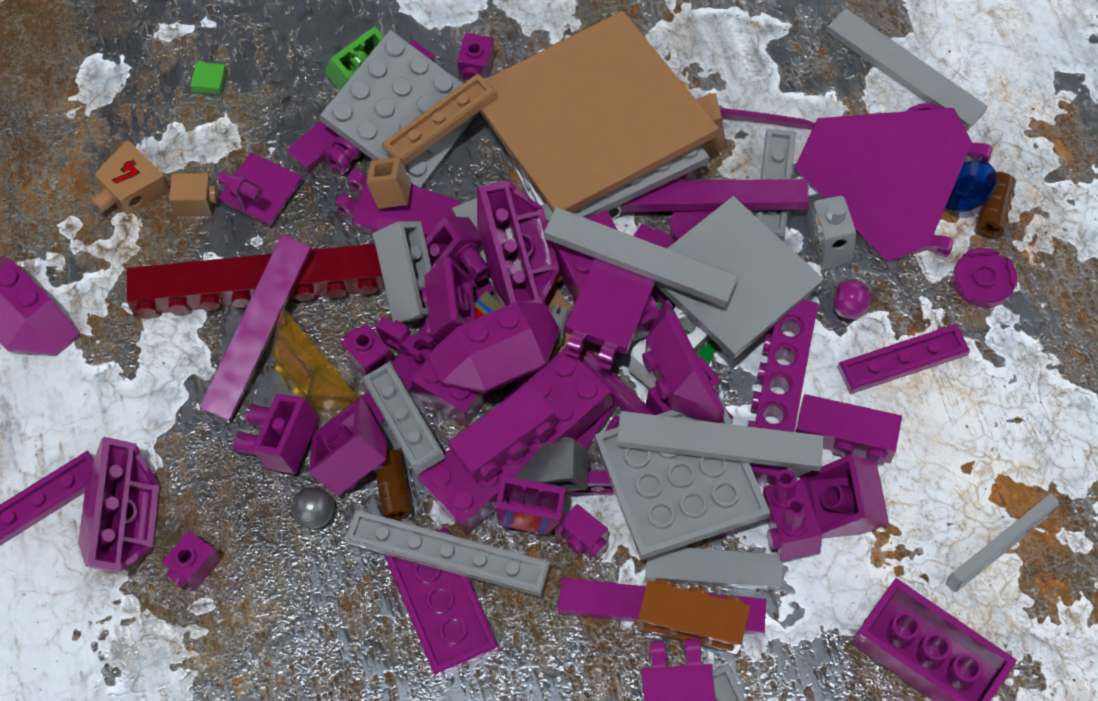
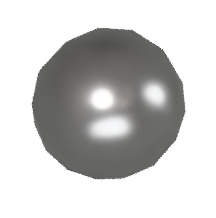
[291,487,334,529]

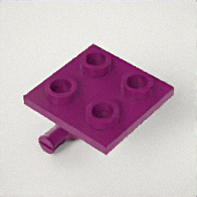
[218,152,303,226]

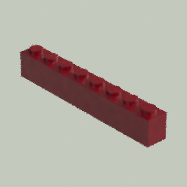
[127,243,385,317]

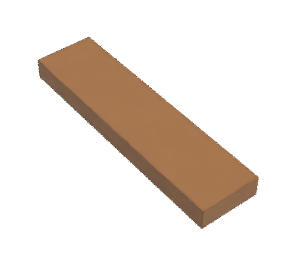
[381,74,498,166]

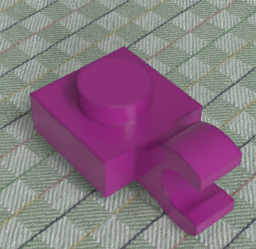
[375,316,434,362]

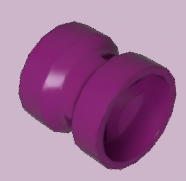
[321,135,364,175]

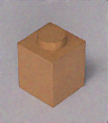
[366,157,411,209]
[169,173,218,216]

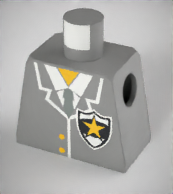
[805,196,856,270]

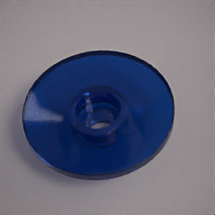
[945,160,998,213]

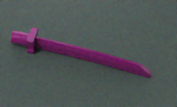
[720,108,815,130]

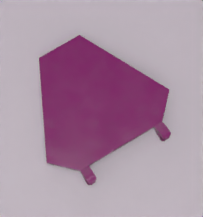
[794,108,993,263]

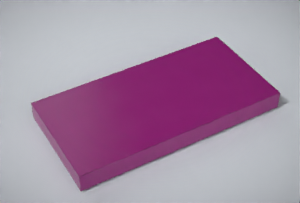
[384,527,499,678]

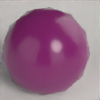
[833,279,872,319]

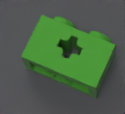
[324,26,384,90]

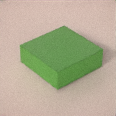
[190,62,227,95]

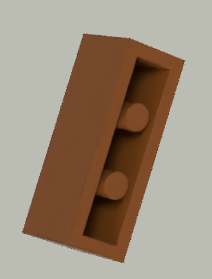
[637,579,750,655]

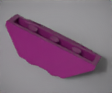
[477,181,560,306]
[0,256,81,356]
[642,300,725,423]
[427,301,560,393]
[78,437,159,573]

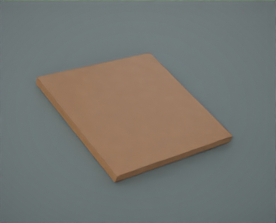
[480,11,720,213]

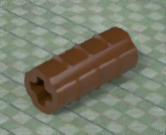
[976,172,1016,238]
[375,449,412,521]

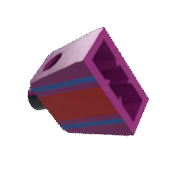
[495,475,566,534]

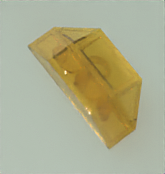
[271,310,358,412]

